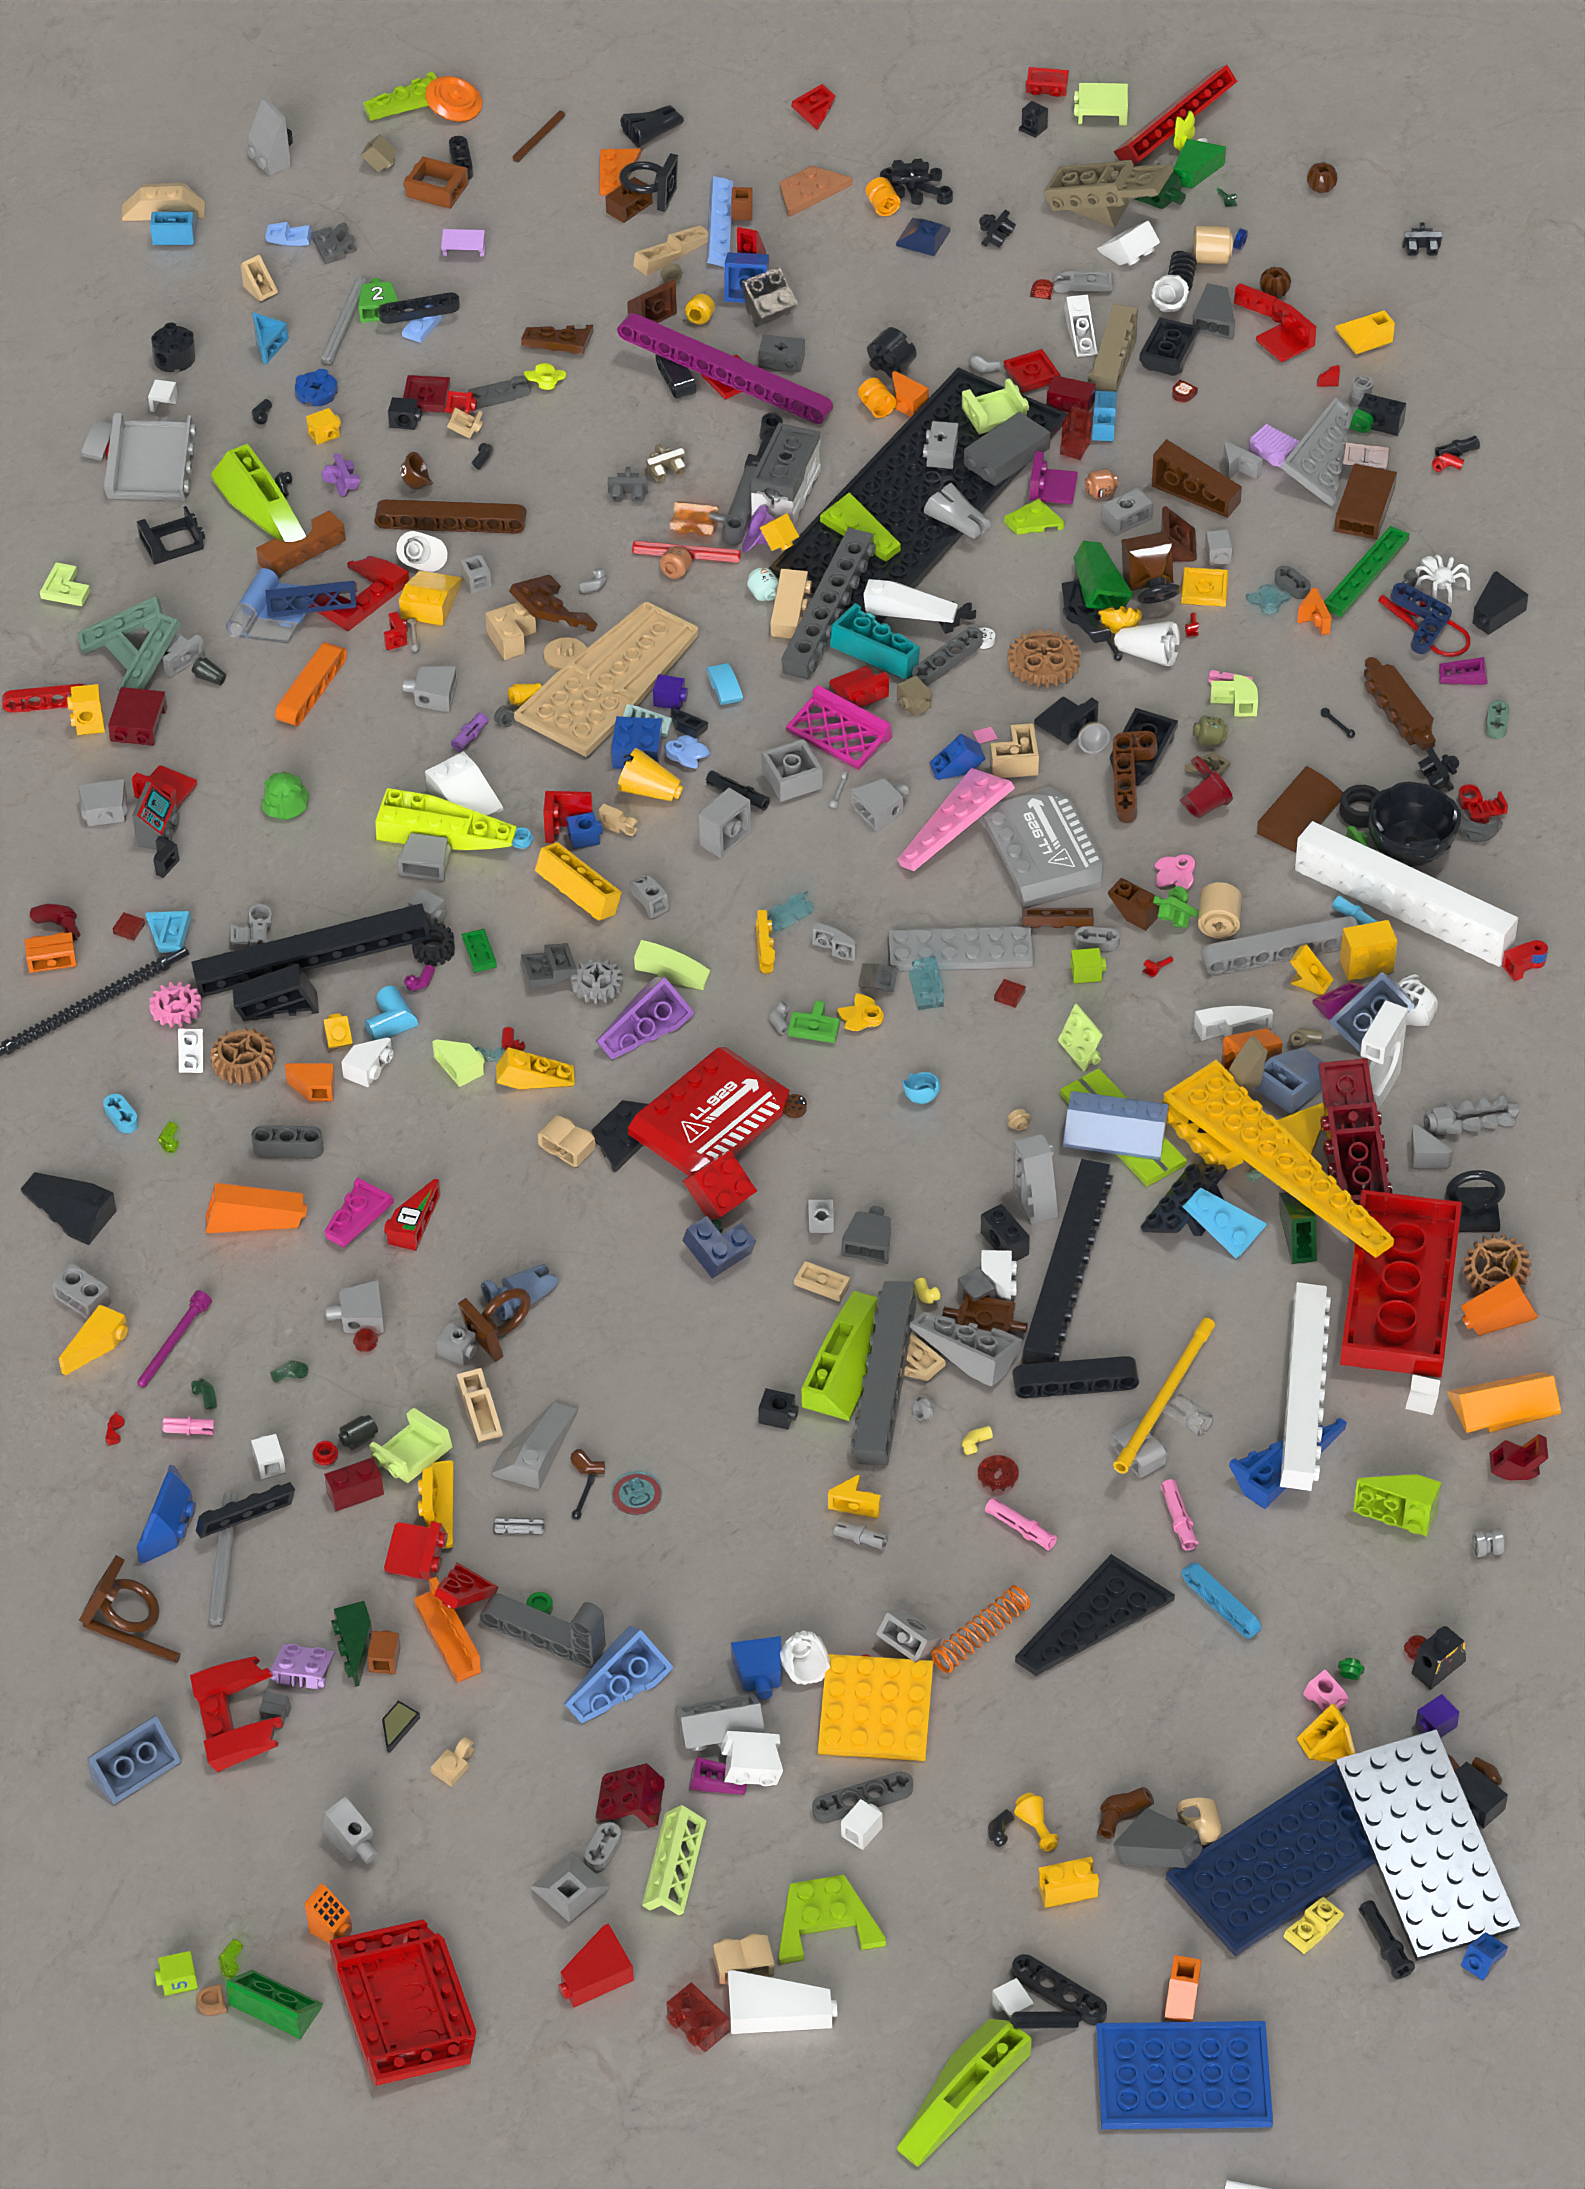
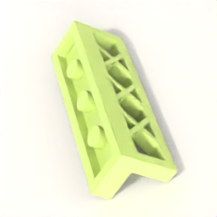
[642,1805,706,1915]

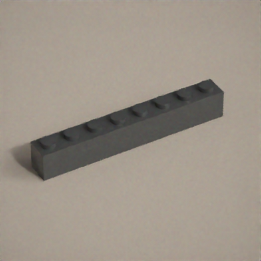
[851,1281,918,1465]

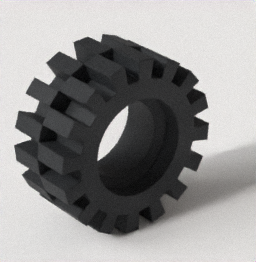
[412,922,455,966]

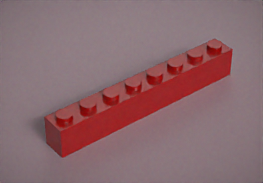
[1113,65,1238,165]

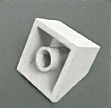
[1097,221,1160,266]

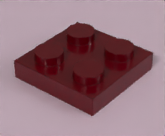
[403,375,450,412]

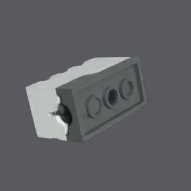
[751,423,821,526]

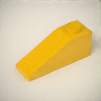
[59,1304,128,1375]

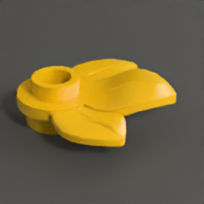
[837,993,884,1031]

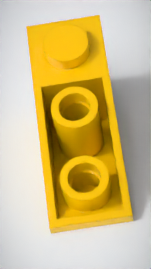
[496,1047,575,1089]

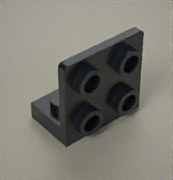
[1034,697,1099,745]

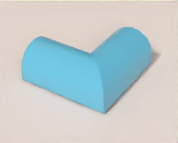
[364,985,418,1041]

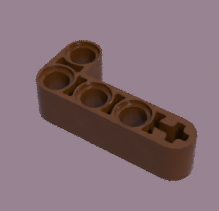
[1113,731,1158,823]

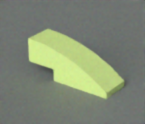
[634,940,710,990]

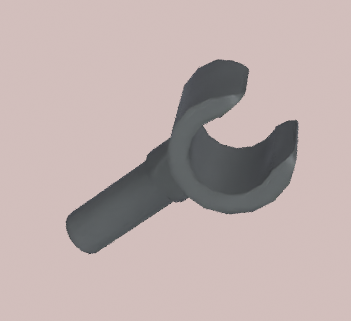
[1391,569,1418,591]

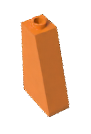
[205,1183,307,1233]

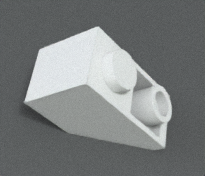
[341,1038,394,1087]
[981,1250,1016,1302]

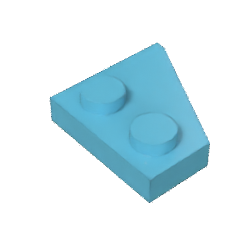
[145,911,191,953]

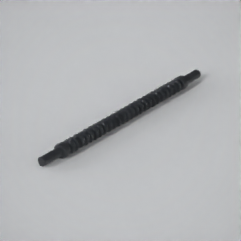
[0,947,190,1056]

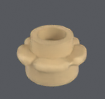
[1008,1109,1031,1131]

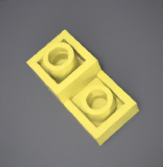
[1284,1897,1344,1954]

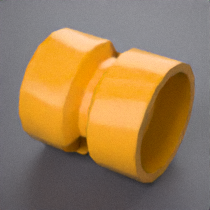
[865,177,901,216]
[858,378,896,418]

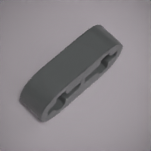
[1275,566,1311,599]

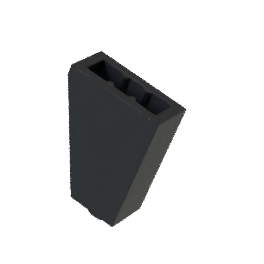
[1472,571,1528,635]

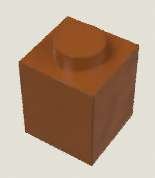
[731,187,753,221]
[367,1630,401,1674]

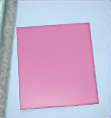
[973,727,998,744]

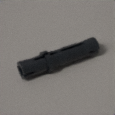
[706,770,770,811]

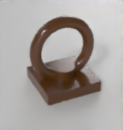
[458,1288,531,1362]
[79,1555,160,1633]

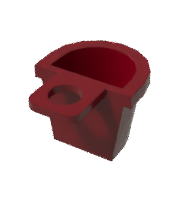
[1179,756,1233,818]

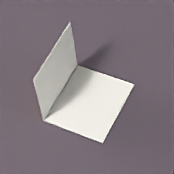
[1405,1374,1440,1415]

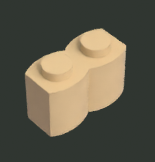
[538,1115,595,1167]
[713,1934,774,1984]

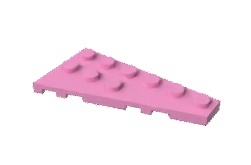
[897,768,1015,871]

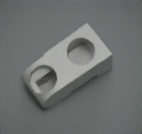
[629,874,669,919]

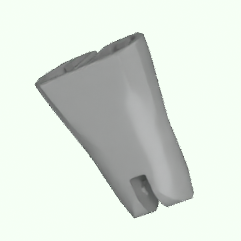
[924,483,991,539]

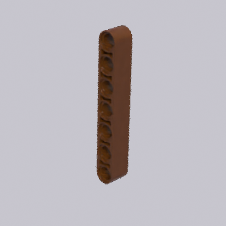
[374,499,527,534]

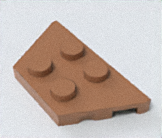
[780,166,852,217]

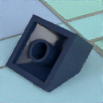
[896,218,950,256]

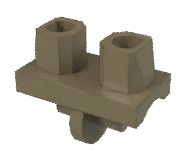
[645,444,686,482]

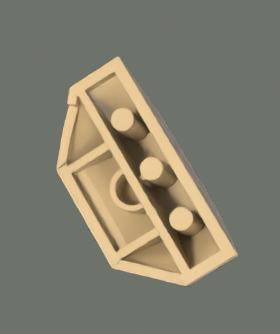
[122,182,205,221]

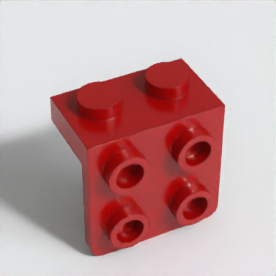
[829,666,889,708]
[384,1521,448,1581]

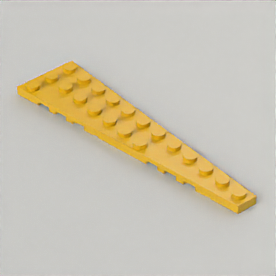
[1163,1059,1394,1258]

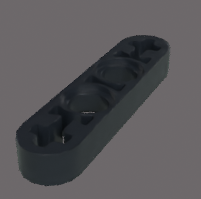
[378,292,460,324]
[1012,1954,1107,2025]

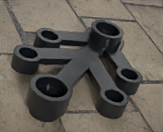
[880,167,953,205]

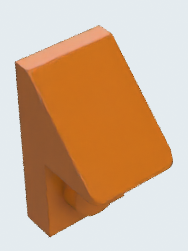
[1297,587,1332,635]

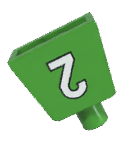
[358,278,399,323]

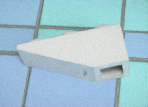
[1064,295,1098,358]

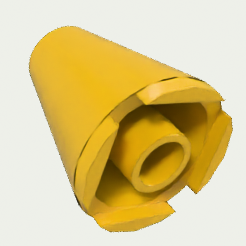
[617,748,684,802]

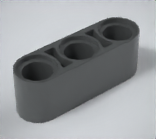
[251,1125,324,1159]

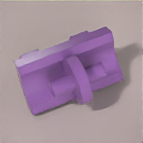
[321,453,360,496]

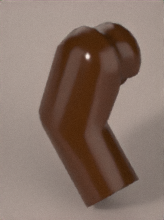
[570,1449,605,1474]
[1471,1757,1502,1786]

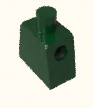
[1134,163,1186,209]

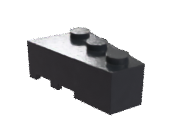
[232,964,319,1021]

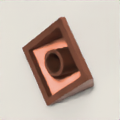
[1161,506,1197,561]

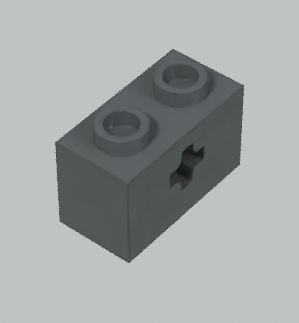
[758,334,805,372]

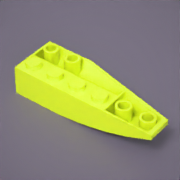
[375,788,517,850]

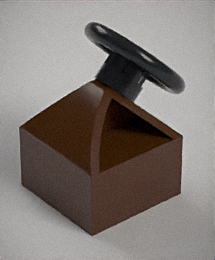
[1121,532,1181,604]

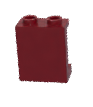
[108,687,167,746]

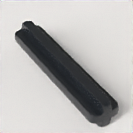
[1010,2011,1081,2029]

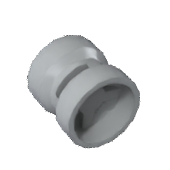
[1351,375,1373,405]
[1472,1528,1504,1557]

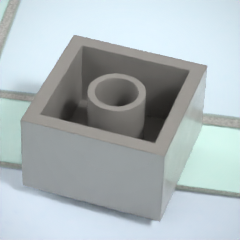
[762,739,823,802]
[698,788,751,858]

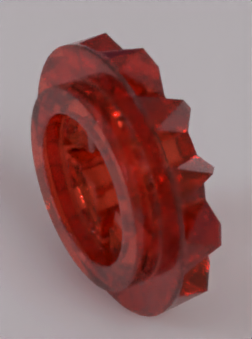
[978,1455,1019,1492]

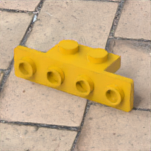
[418,1460,454,1549]

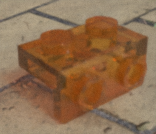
[670,501,719,536]

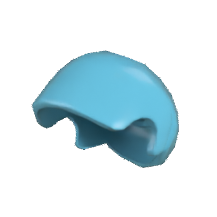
[902,1072,941,1104]

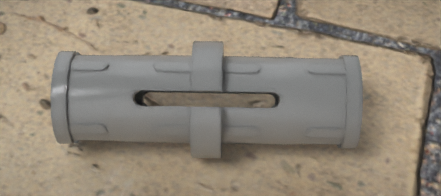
[834,1519,888,1550]

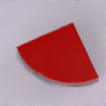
[1317,365,1340,387]

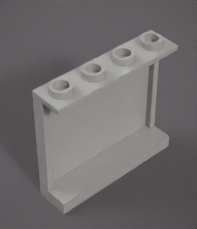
[104,413,197,501]

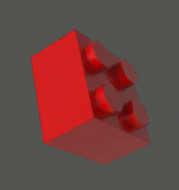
[682,1150,757,1221]

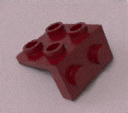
[596,1763,665,1828]

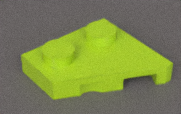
[1004,499,1065,535]

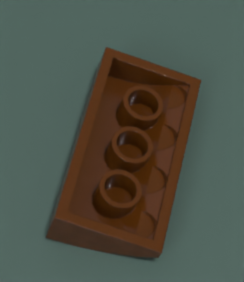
[1257,766,1343,853]

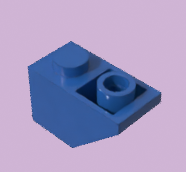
[929,734,986,780]

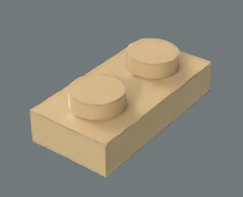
[794,1261,850,1302]

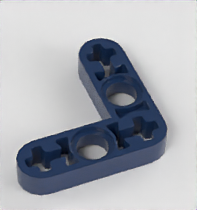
[1390,583,1452,654]

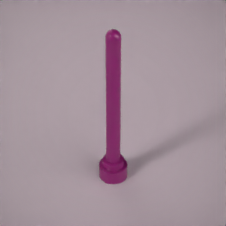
[137,1290,212,1387]

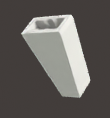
[728,1970,837,2034]

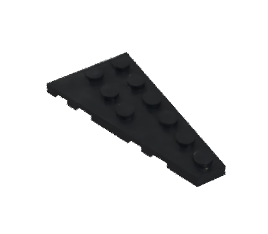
[1015,1554,1175,1676]

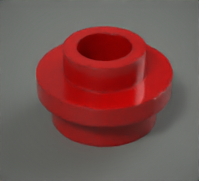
[312,1441,338,1465]

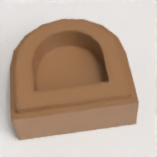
[196,1984,227,2016]

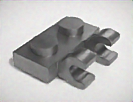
[311,223,357,264]

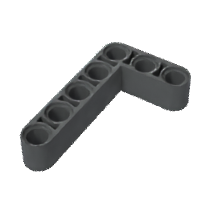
[479,1593,606,1668]

